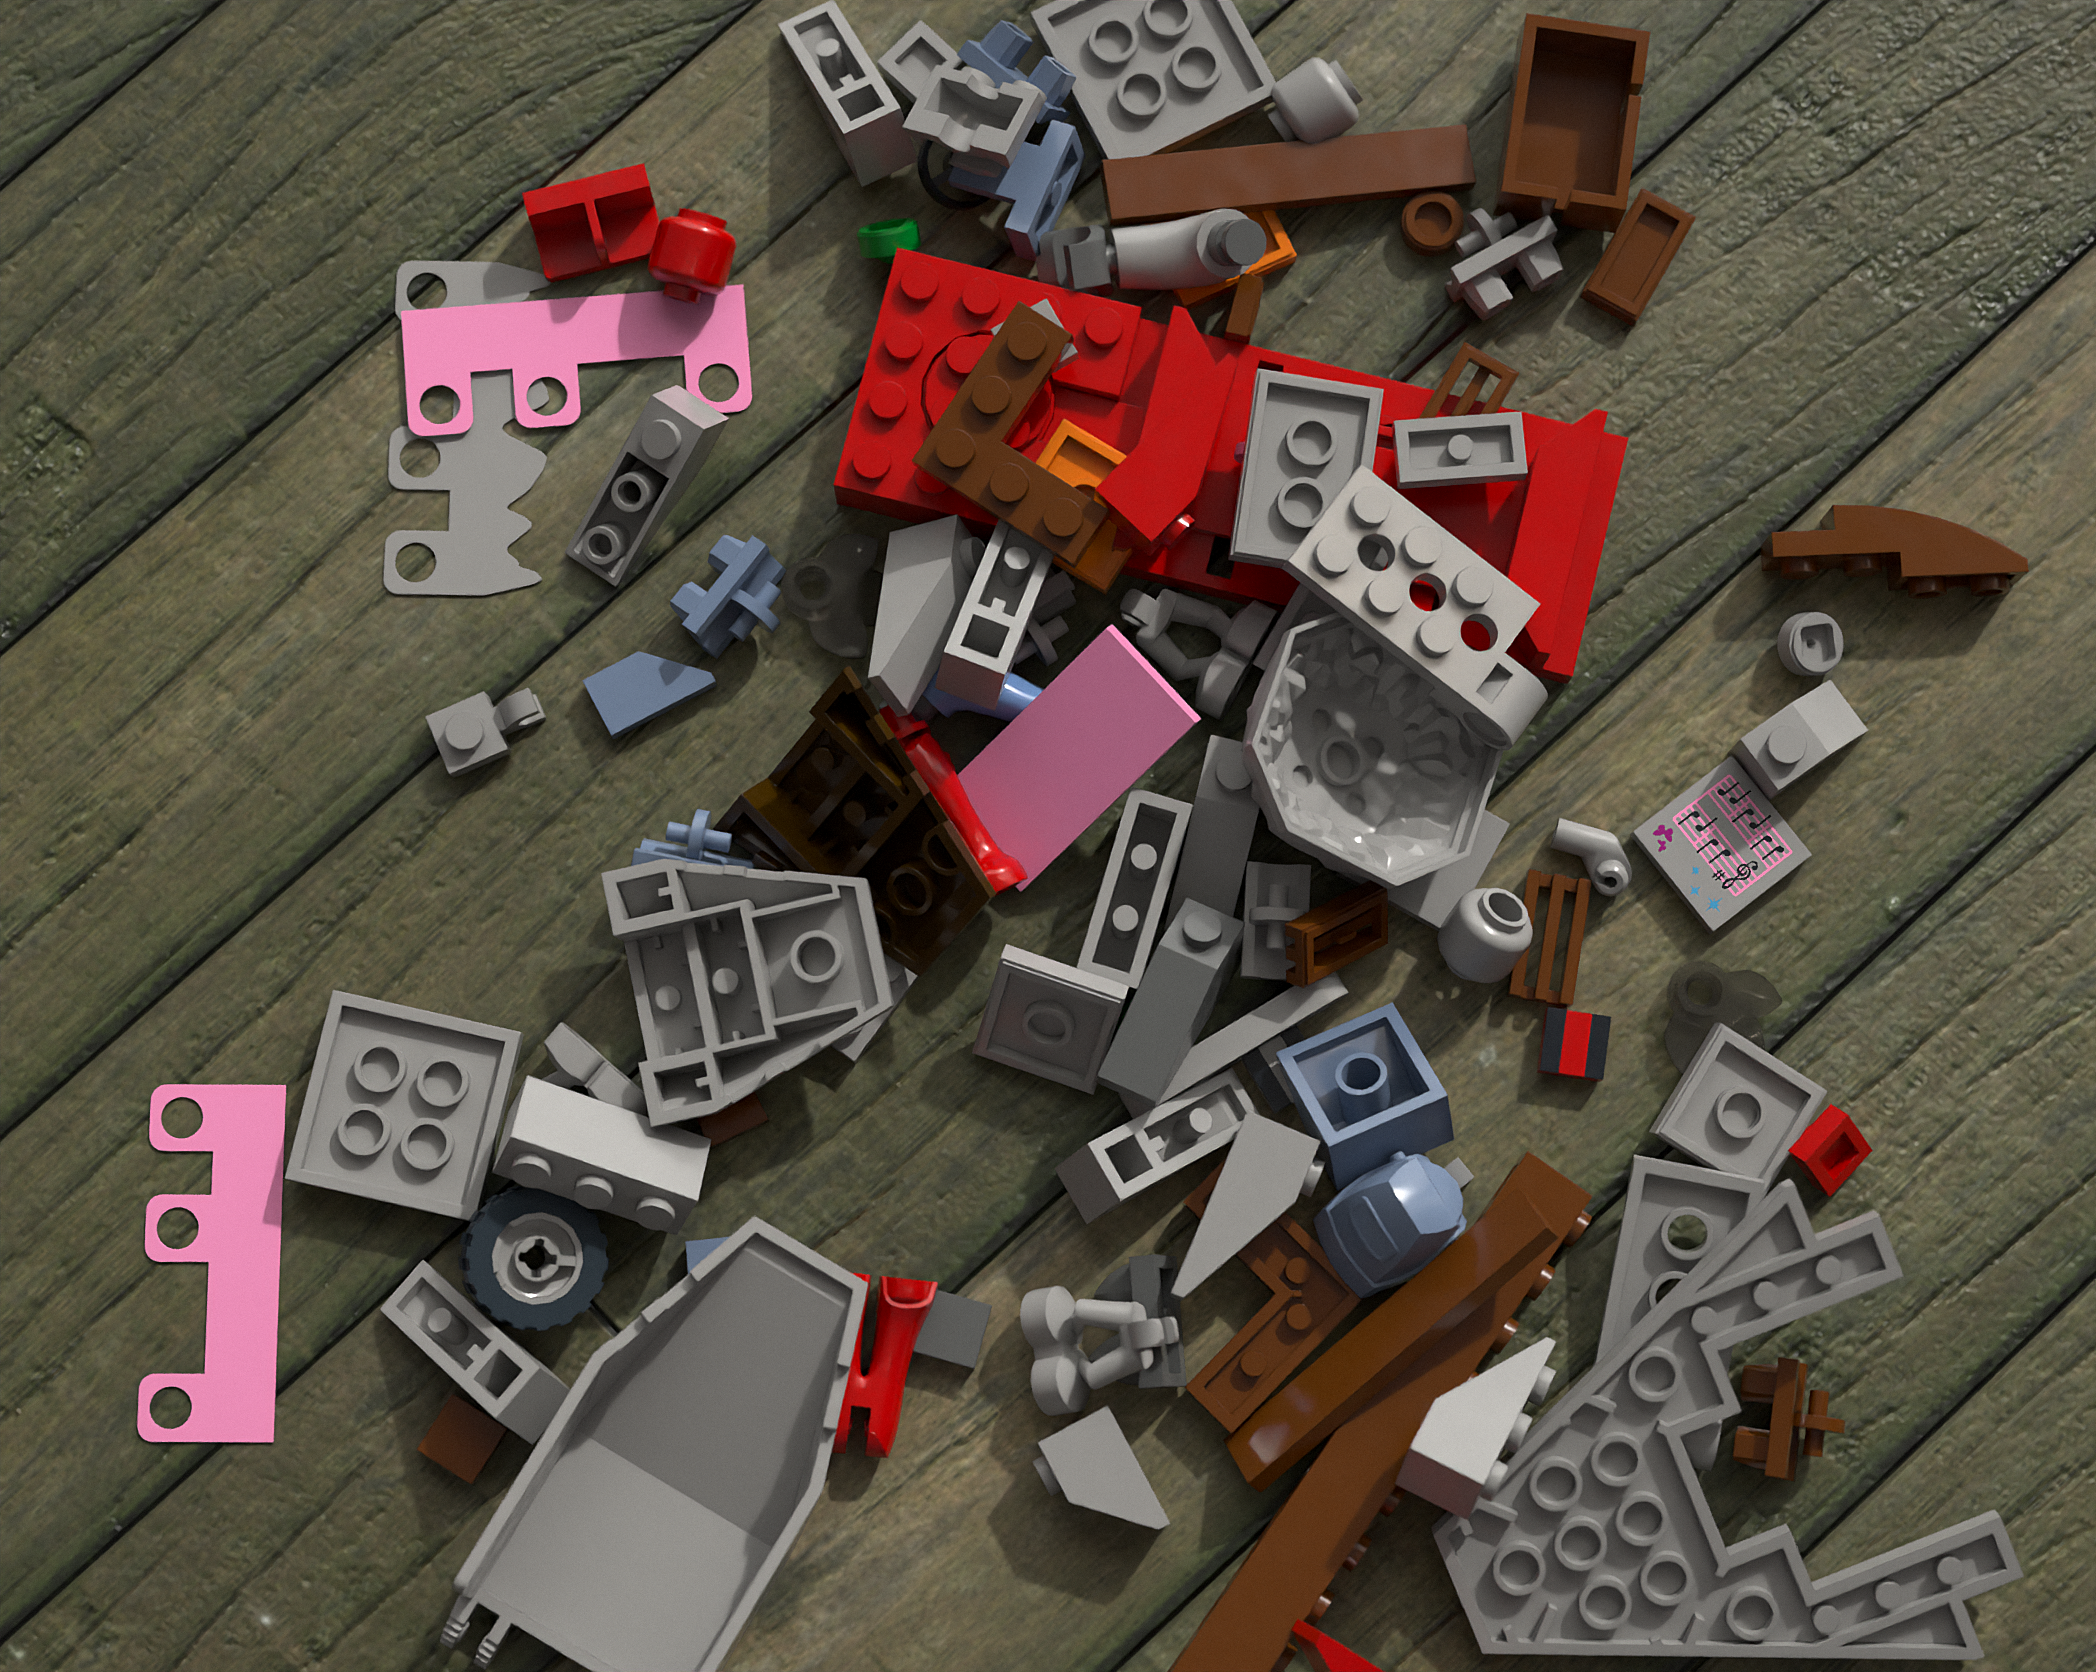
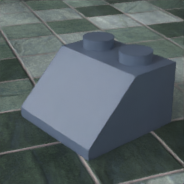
[1276,1002,1455,1191]

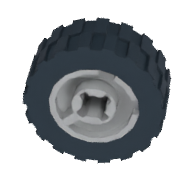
[458,1186,609,1331]

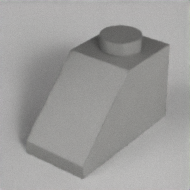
[1727,680,1868,801]
[1032,1405,1170,1530]

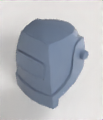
[1313,1151,1467,1298]

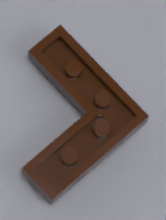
[912,301,1110,568]
[1182,1158,1363,1434]

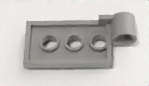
[1282,464,1548,751]
[1593,1155,1765,1471]

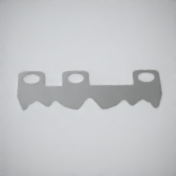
[383,261,551,596]

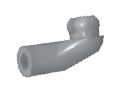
[1550,818,1632,897]

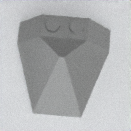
[601,859,894,1128]

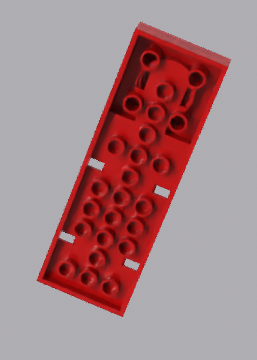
[834,247,1629,684]

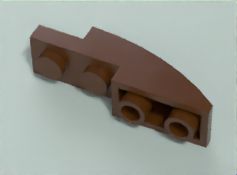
[1760,505,2029,599]

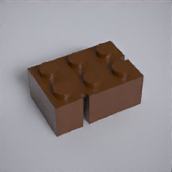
[1493,13,1650,233]

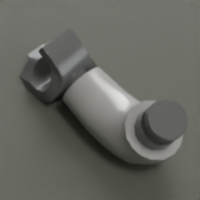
[1036,209,1267,297]

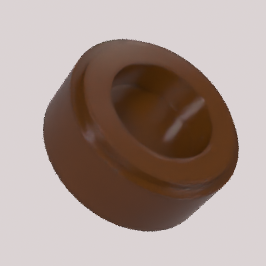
[1400,191,1464,257]

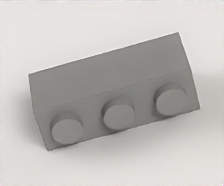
[1077,787,1193,998]
[492,1075,711,1235]

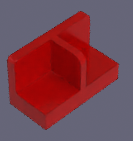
[522,163,660,283]

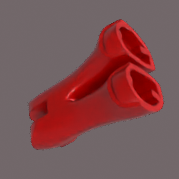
[831,1273,938,1459]

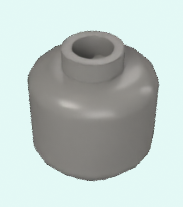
[1268,57,1363,144]
[1437,888,1533,983]

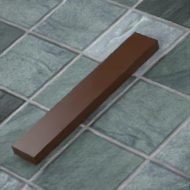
[1100,124,1476,227]
[1223,1187,1559,1493]

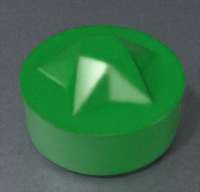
[857,218,922,264]

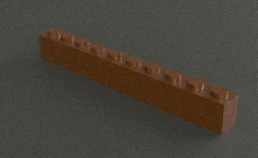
[1167,1151,1593,1672]

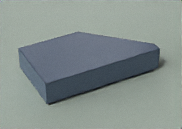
[582,651,717,740]

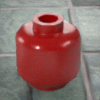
[648,208,737,305]

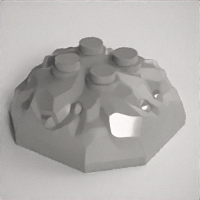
[1241,612,1503,889]

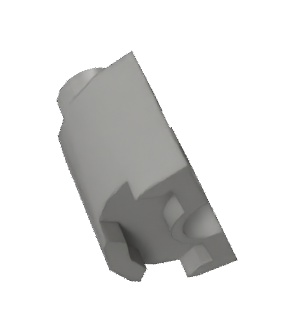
[902,65,1047,177]

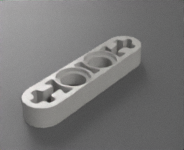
[1118,971,1349,1119]

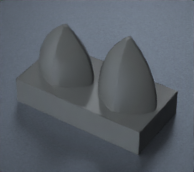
[1088,1254,1187,1389]

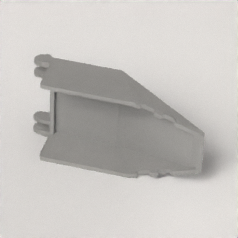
[440,1216,868,1672]

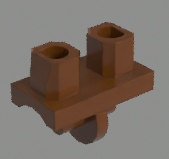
[1733,1357,1846,1482]

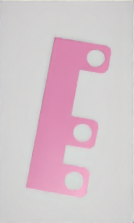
[401,285,752,436]
[137,1084,286,1442]

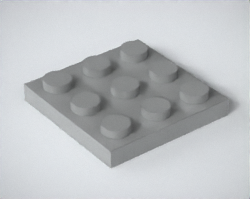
[1030,0,1276,160]
[285,990,524,1221]

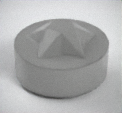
[1777,612,1843,676]

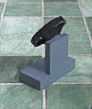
[917,120,1086,262]

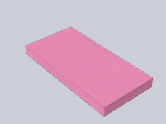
[957,624,1201,892]

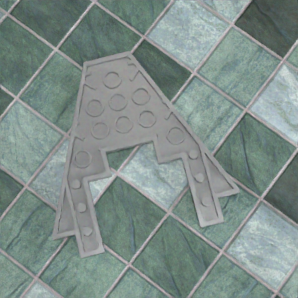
[1431,1179,2024,1660]

